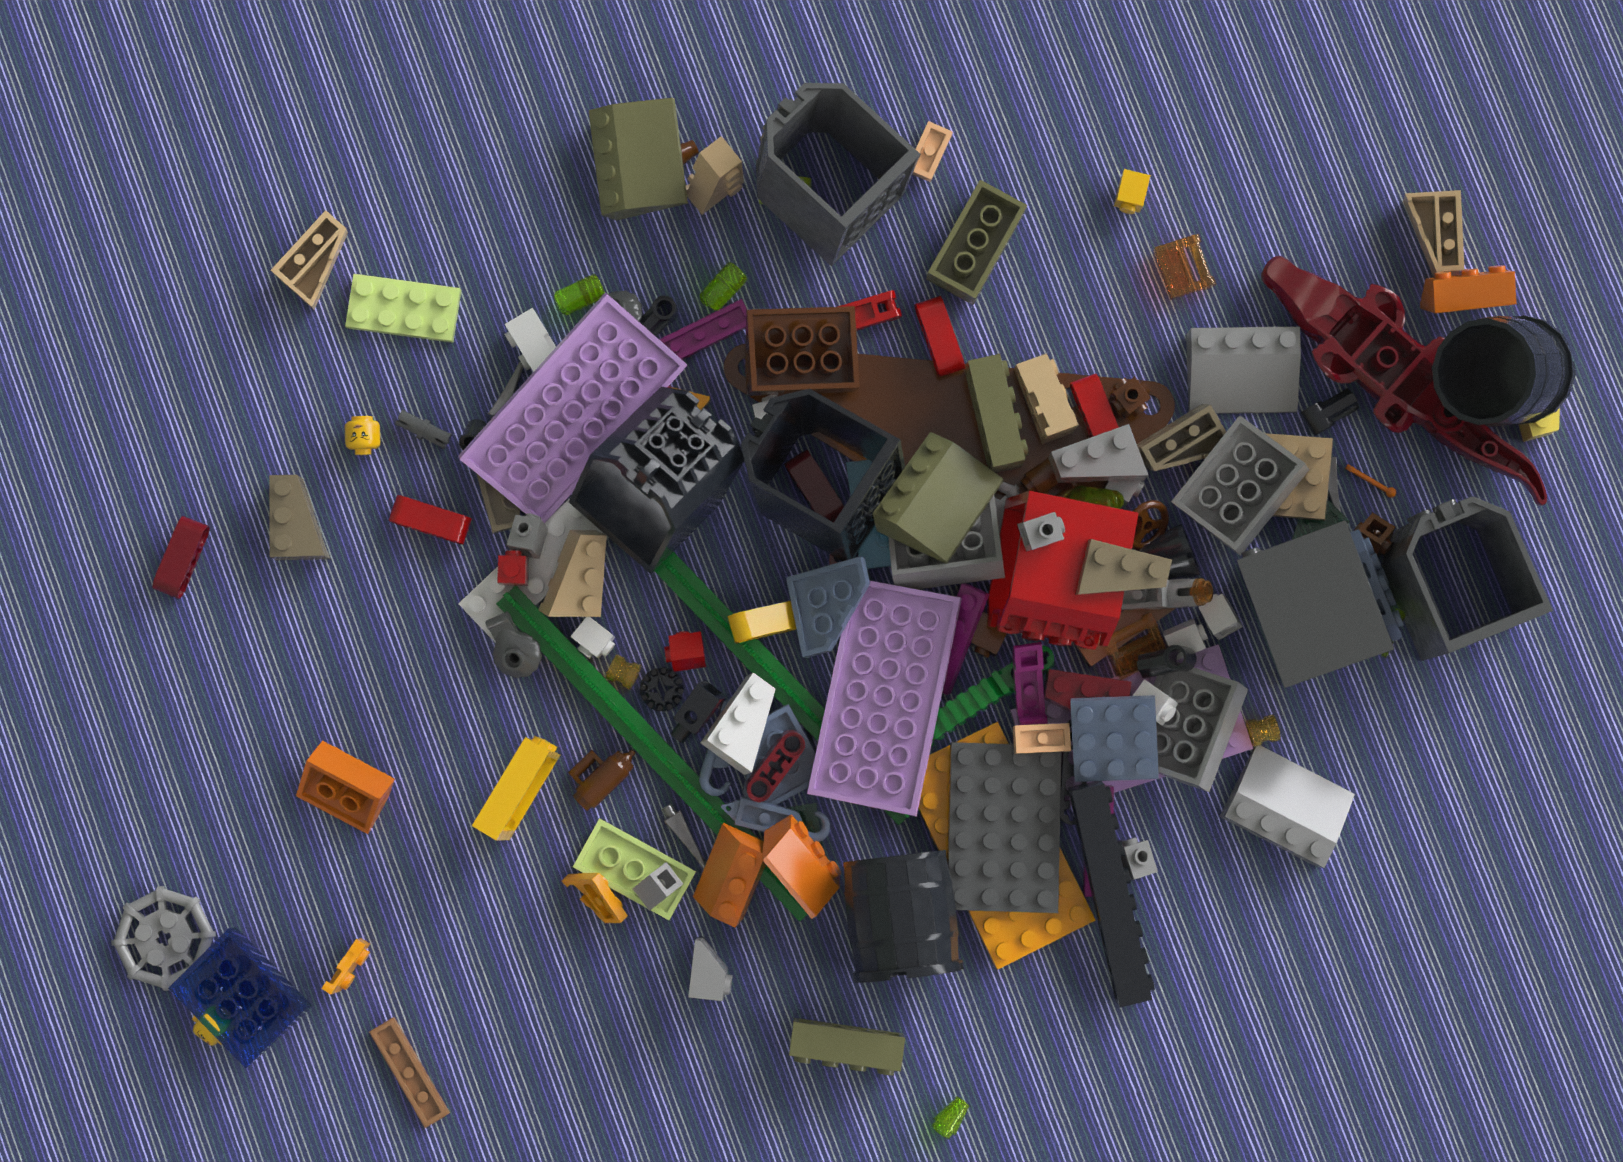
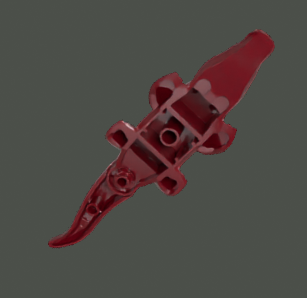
[1261,256,1547,506]

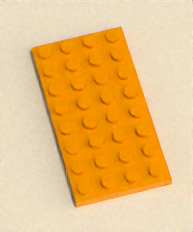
[918,722,1096,970]

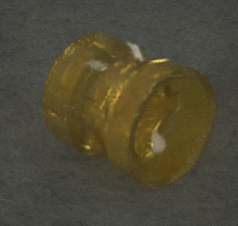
[605,654,642,690]
[1246,714,1281,747]

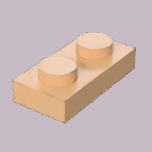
[913,121,953,182]
[1013,723,1071,754]

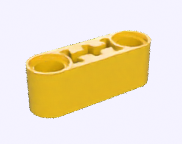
[728,601,796,643]

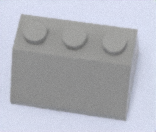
[688,937,733,1001]

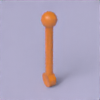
[1345,464,1396,498]

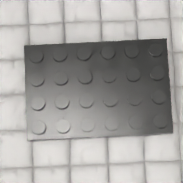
[947,742,1061,913]

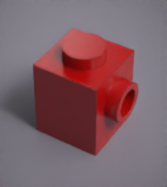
[497,551,529,586]
[664,631,706,672]

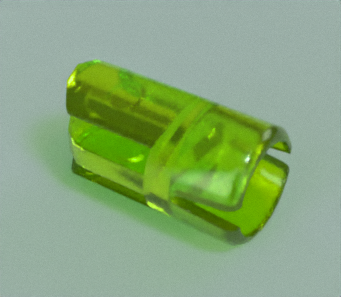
[699,262,748,310]
[554,274,605,315]
[1070,486,1124,509]

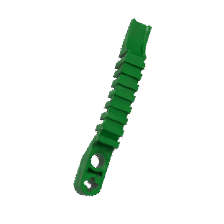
[931,645,1054,747]

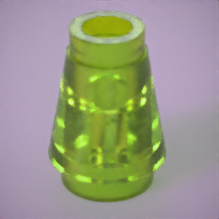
[931,1096,970,1140]

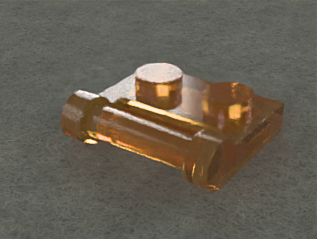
[1153,234,1217,300]
[1105,612,1166,680]

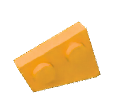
[562,873,628,923]
[321,938,370,995]

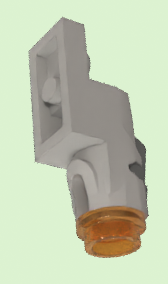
[1121,578,1213,611]

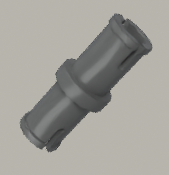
[395,409,452,449]

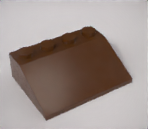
[745,306,860,396]

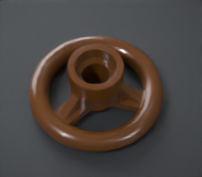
[1132,500,1169,550]

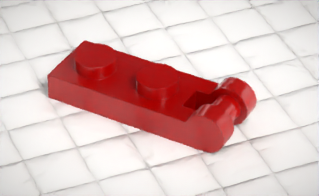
[838,290,902,331]

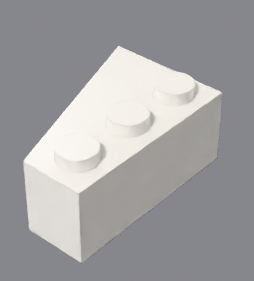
[504,308,556,372]
[700,673,775,775]

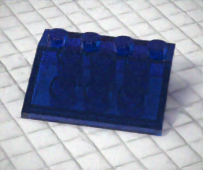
[168,927,313,1068]

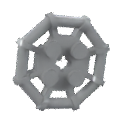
[111,886,216,991]

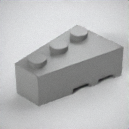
[1048,424,1148,483]

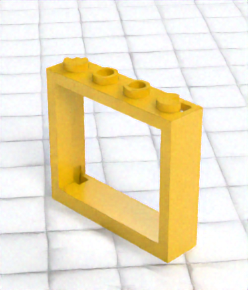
[472,736,561,841]

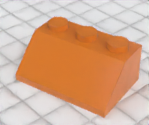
[1420,265,1517,313]
[296,740,395,834]
[762,814,841,919]
[693,823,766,928]

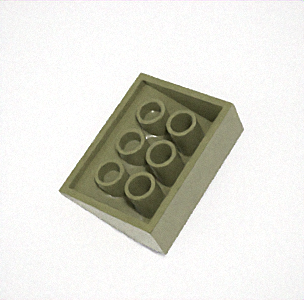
[588,98,688,221]
[873,432,1003,564]

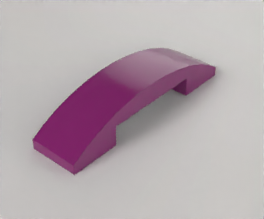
[1013,642,1048,725]

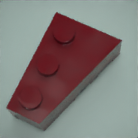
[1044,669,1132,713]

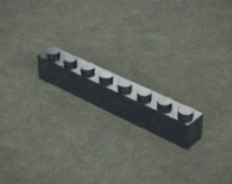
[1068,781,1155,1007]

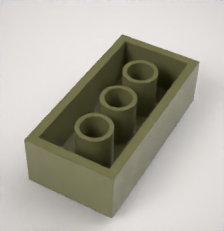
[926,180,1028,305]
[965,354,1029,473]
[789,1018,905,1076]

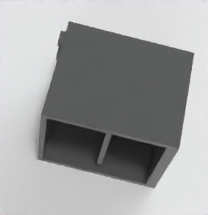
[1237,520,1394,688]

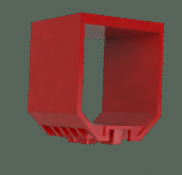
[987,491,1138,650]

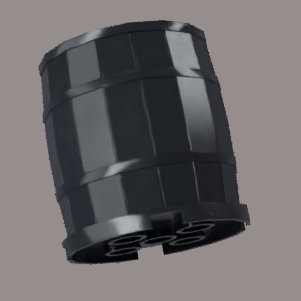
[1432,315,1576,427]
[843,850,964,983]

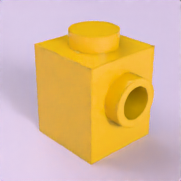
[1114,169,1151,214]

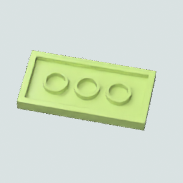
[345,274,462,343]
[573,818,696,920]

